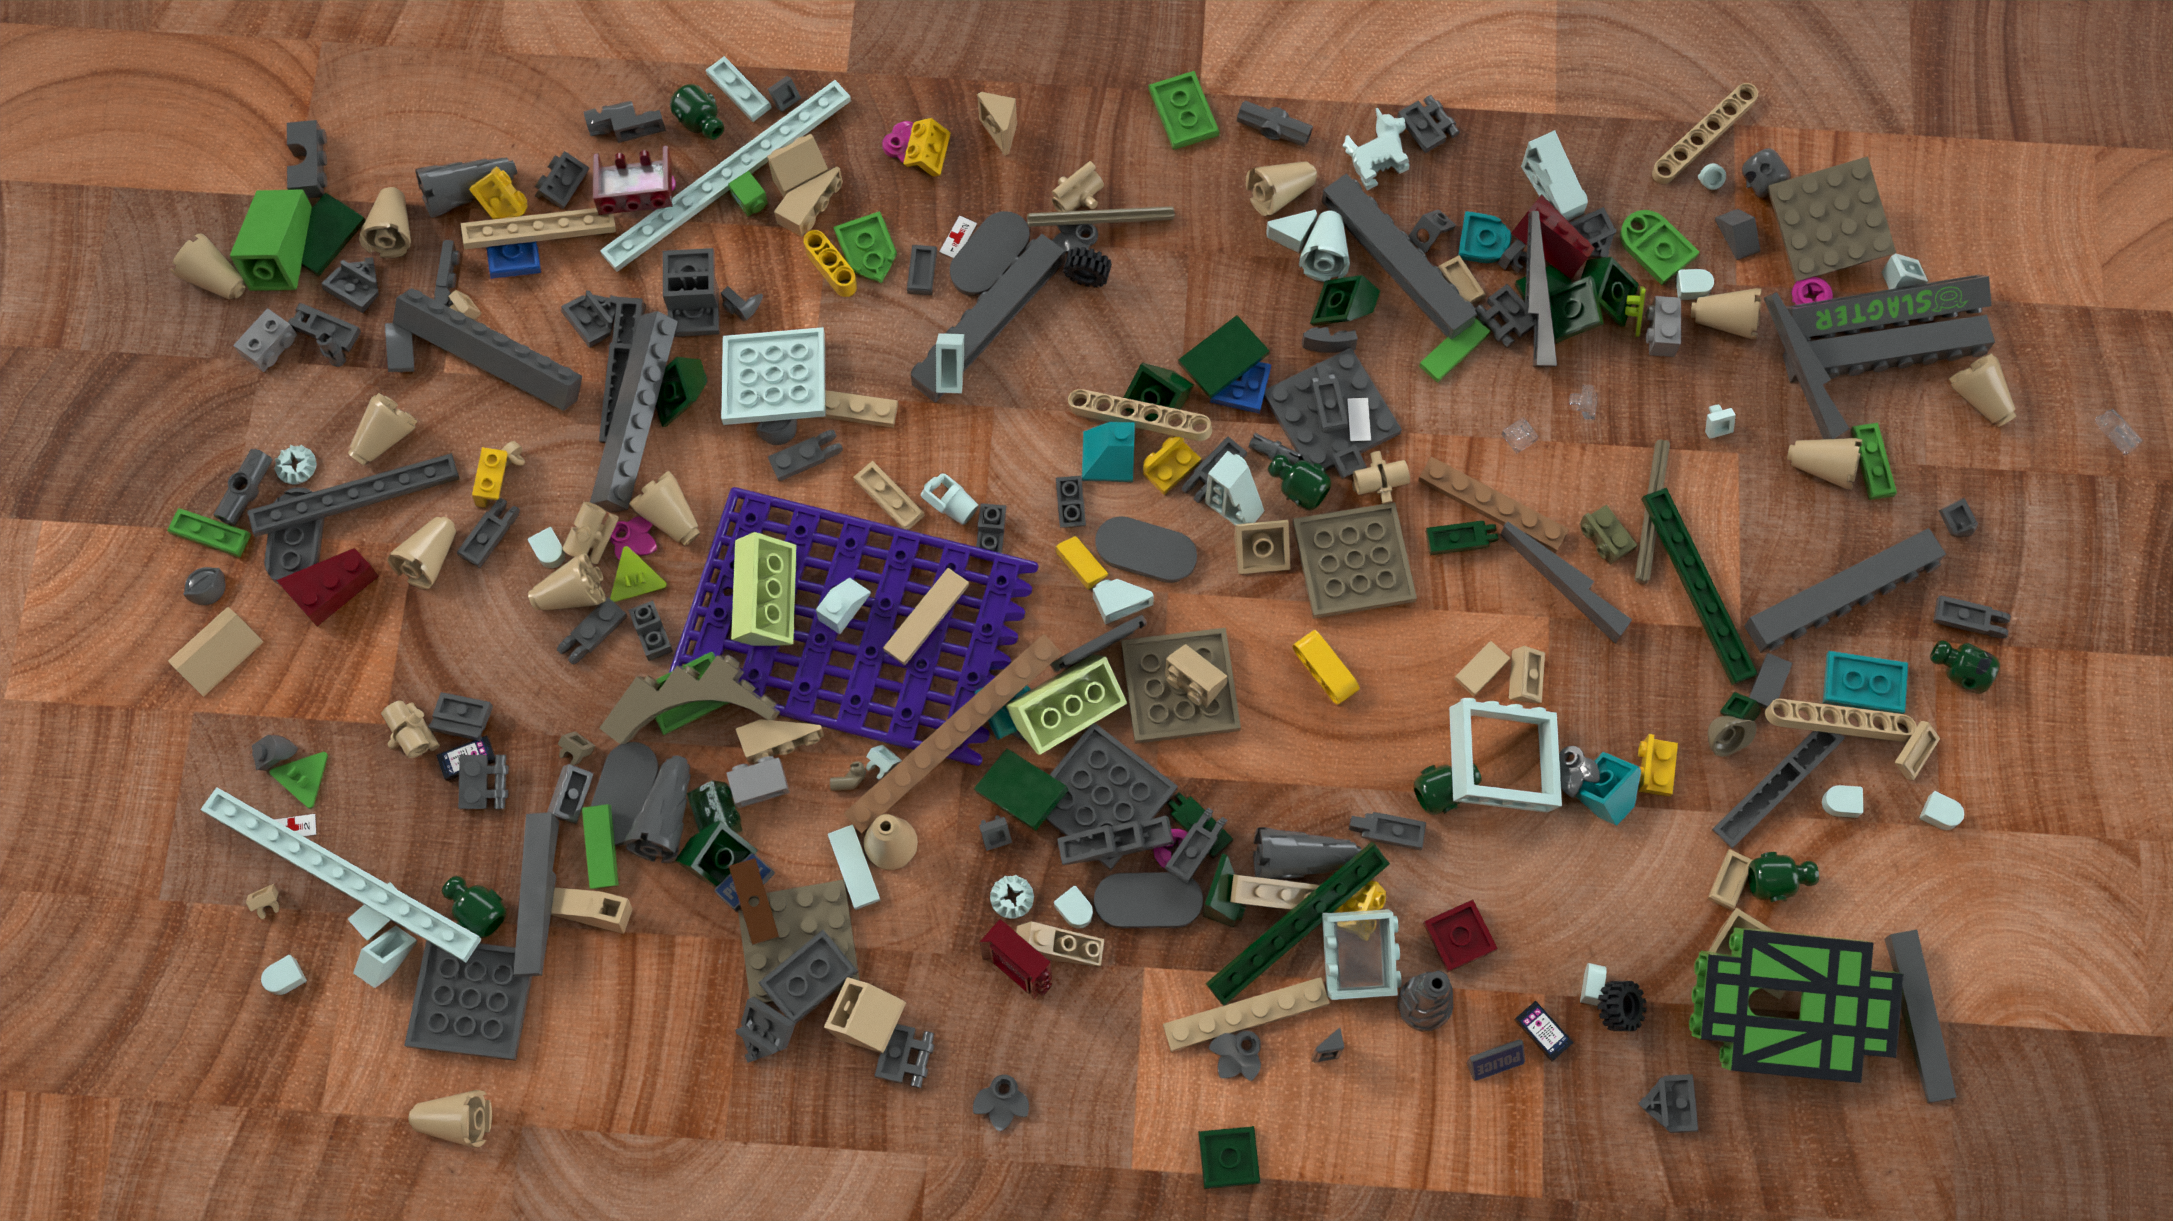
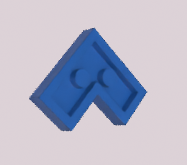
[1210,362,1271,414]

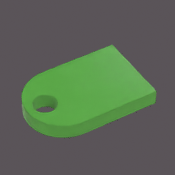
[1620,210,1700,285]

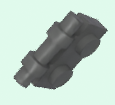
[1397,95,1460,153]
[1475,284,1535,348]
[458,755,509,809]
[875,1024,935,1088]

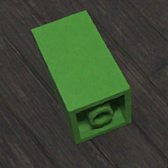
[230,189,312,291]

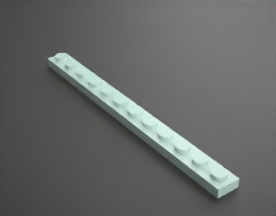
[600,80,851,272]
[200,787,482,963]

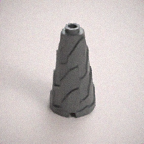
[415,158,517,218]
[624,756,691,863]
[1253,827,1361,880]
[1397,970,1453,1032]

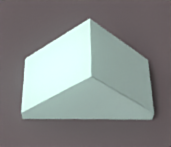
[1266,210,1317,253]
[1881,253,1928,289]

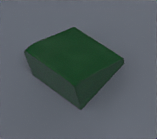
[1720,692,1761,721]

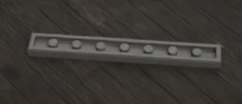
[247,453,460,537]

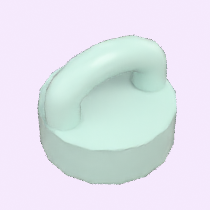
[1698,163,1726,190]

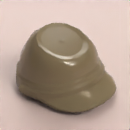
[1707,716,1756,757]

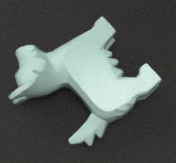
[1343,108,1409,190]

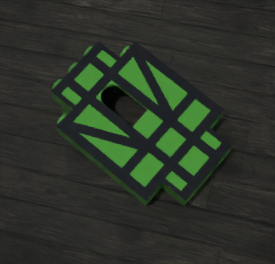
[1689,927,1904,1083]

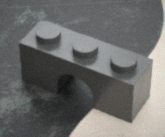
[287,120,327,199]

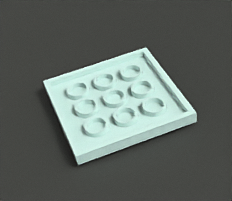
[721,327,825,425]

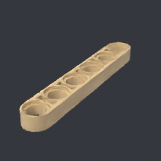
[1652,83,1758,184]
[1068,389,1212,441]
[1765,699,1917,742]

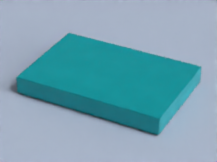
[1823,651,1908,714]

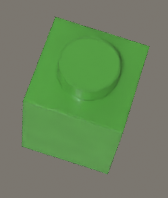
[728,170,768,217]

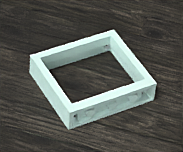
[1449,698,1562,813]

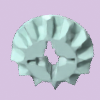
[274,445,317,484]
[990,875,1034,919]

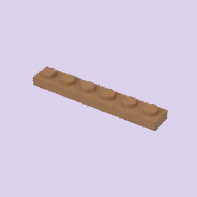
[1418,457,1569,554]

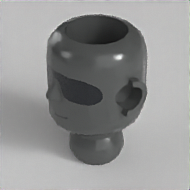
[1742,148,1791,198]

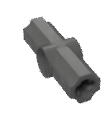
[1237,101,1313,147]
[213,449,273,526]

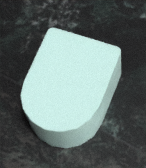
[1676,269,1714,300]
[528,527,565,568]
[1822,785,1863,818]
[1919,791,1964,830]
[1054,886,1093,929]
[261,955,307,995]
[1580,963,1607,1006]

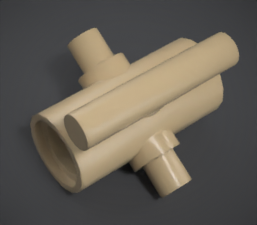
[1052,161,1104,212]
[1352,451,1410,504]
[562,502,619,564]
[381,701,440,758]

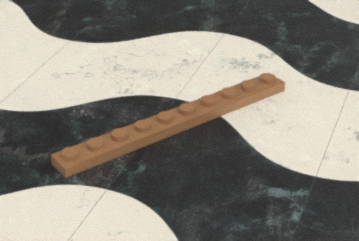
[843,634,1062,833]

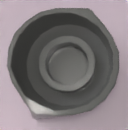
[756,419,797,445]
[183,567,226,605]

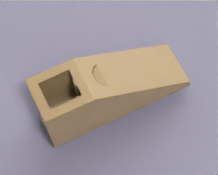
[774,167,843,237]
[736,719,824,765]
[551,887,633,934]
[1016,921,1104,967]

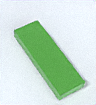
[1419,319,1490,383]
[1851,423,1897,500]
[167,508,251,558]
[582,804,619,889]

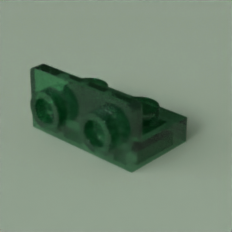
[687,780,742,833]

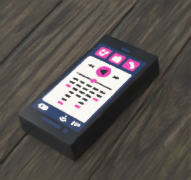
[436,735,495,781]
[1514,1000,1574,1062]

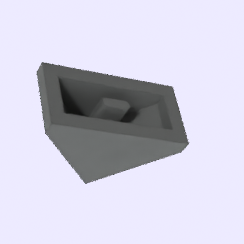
[1715,209,1760,260]

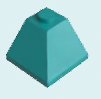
[1082,422,1135,482]
[1575,752,1641,826]

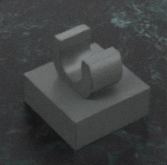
[768,76,801,112]
[1498,239,1527,273]
[1331,444,1367,480]
[979,815,1012,851]

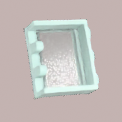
[1322,909,1402,1000]

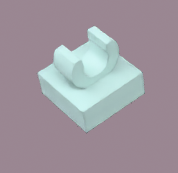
[1705,404,1736,439]
[866,745,902,779]

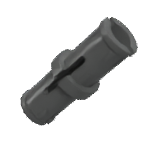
[316,330,346,367]
[1248,432,1302,465]

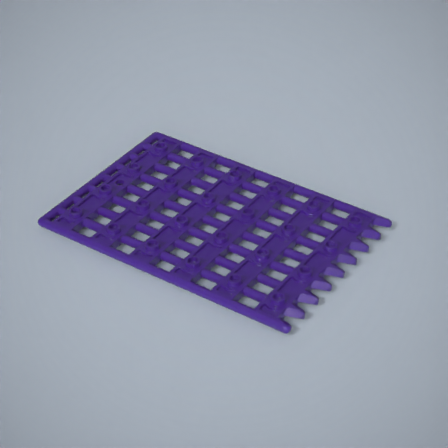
[669,487,1039,766]

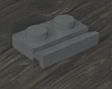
[428,692,493,741]

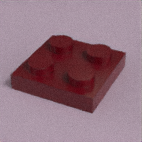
[1423,900,1498,973]

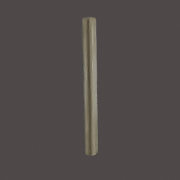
[1027,206,1175,227]
[1635,439,1670,584]

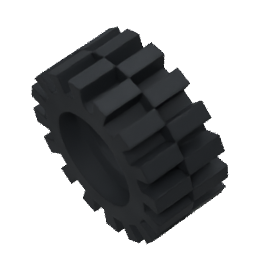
[1063,247,1112,288]
[1598,981,1647,1031]

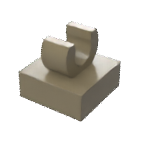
[558,731,596,766]

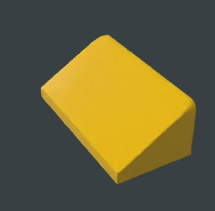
[1055,536,1108,590]

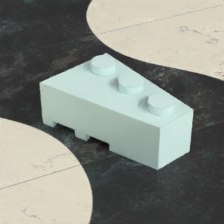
[1521,130,1588,221]

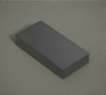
[907,245,937,295]
[1749,653,1793,709]

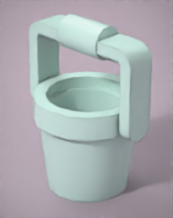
[921,473,979,525]

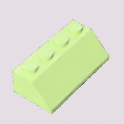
[731,532,796,646]
[1006,654,1127,755]

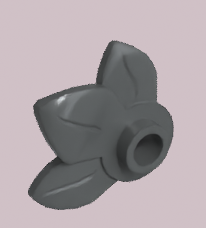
[1052,224,1098,253]
[1559,746,1600,798]
[1209,1031,1261,1081]
[973,1075,1029,1131]

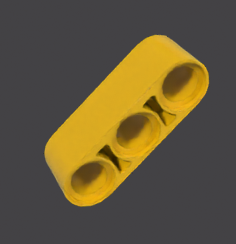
[804,230,857,297]
[1292,630,1360,705]

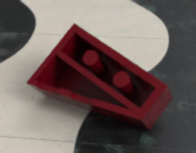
[1511,194,1595,279]
[276,548,379,627]

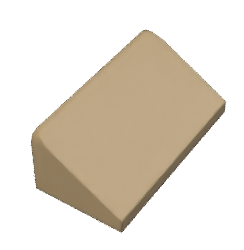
[1509,646,1545,703]

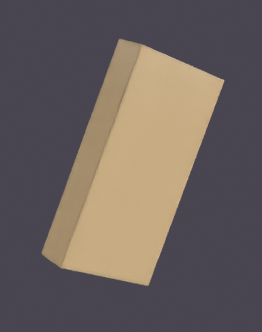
[1438,255,1486,305]
[1454,641,1510,697]
[1895,721,1940,780]
[1707,849,1752,911]

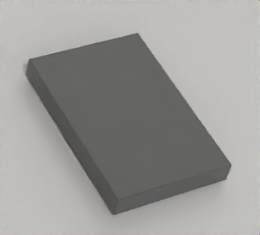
[758,930,858,1025]

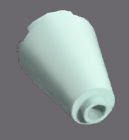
[1299,211,1350,282]

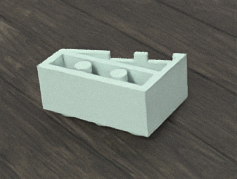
[1205,451,1265,525]

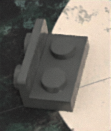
[535,151,589,210]

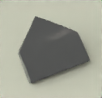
[1570,207,1617,258]
[322,257,379,313]
[561,290,617,348]
[735,997,795,1063]
[1638,1074,1699,1133]

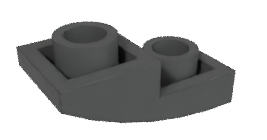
[385,323,414,372]
[1301,327,1358,353]
[1056,476,1086,528]
[975,503,1007,559]
[629,600,673,661]

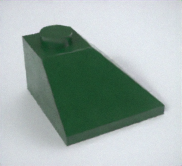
[1580,257,1639,327]
[1310,275,1380,326]
[655,357,708,427]
[1123,363,1194,422]
[675,820,758,888]
[1203,853,1246,927]

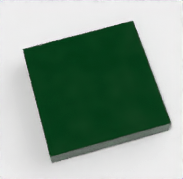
[1549,276,1604,342]
[1198,1126,1261,1189]

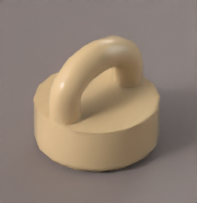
[501,441,525,466]

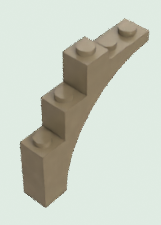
[599,654,780,744]

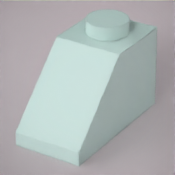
[936,333,964,393]
[816,578,871,634]
[1093,579,1154,625]
[353,926,417,988]

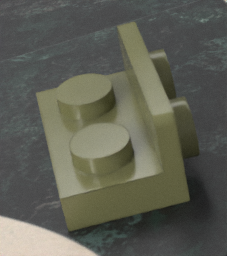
[1580,505,1637,565]

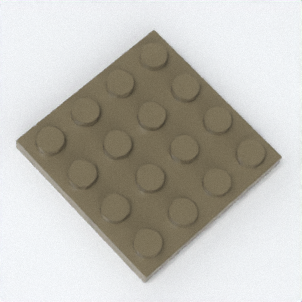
[1767,156,1896,283]
[1293,502,1417,619]
[1121,628,1241,744]
[738,880,860,1004]

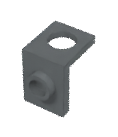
[1408,209,1456,253]

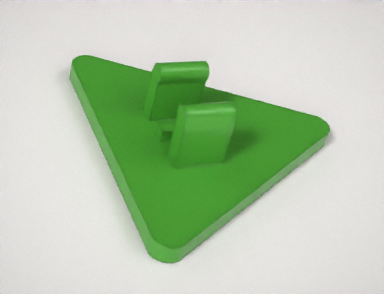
[270,752,328,809]

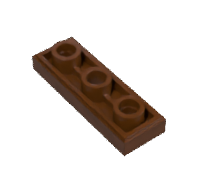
[729,858,779,946]

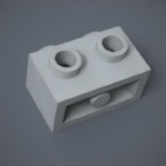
[1646,296,1681,357]
[233,308,297,372]
[727,756,790,808]

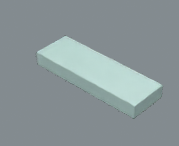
[706,56,772,122]
[828,825,881,910]

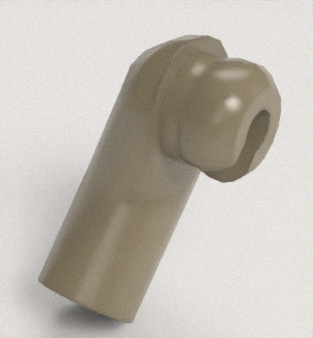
[830,761,866,791]

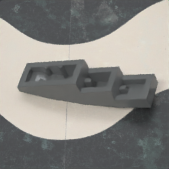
[1057,816,1174,865]

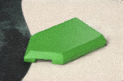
[833,211,897,283]

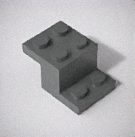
[663,248,720,337]

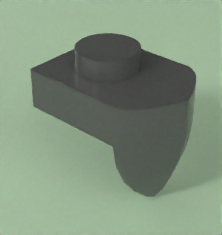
[721,286,763,321]
[1938,498,1978,537]
[252,735,298,771]

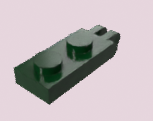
[1425,521,1499,556]
[1167,792,1233,859]

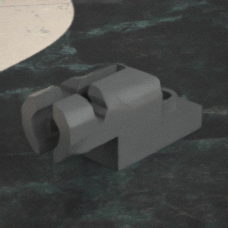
[583,101,666,143]

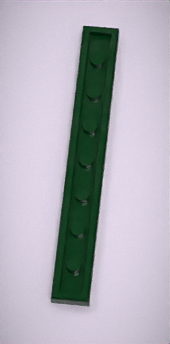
[1641,487,1758,685]
[1205,842,1390,1006]

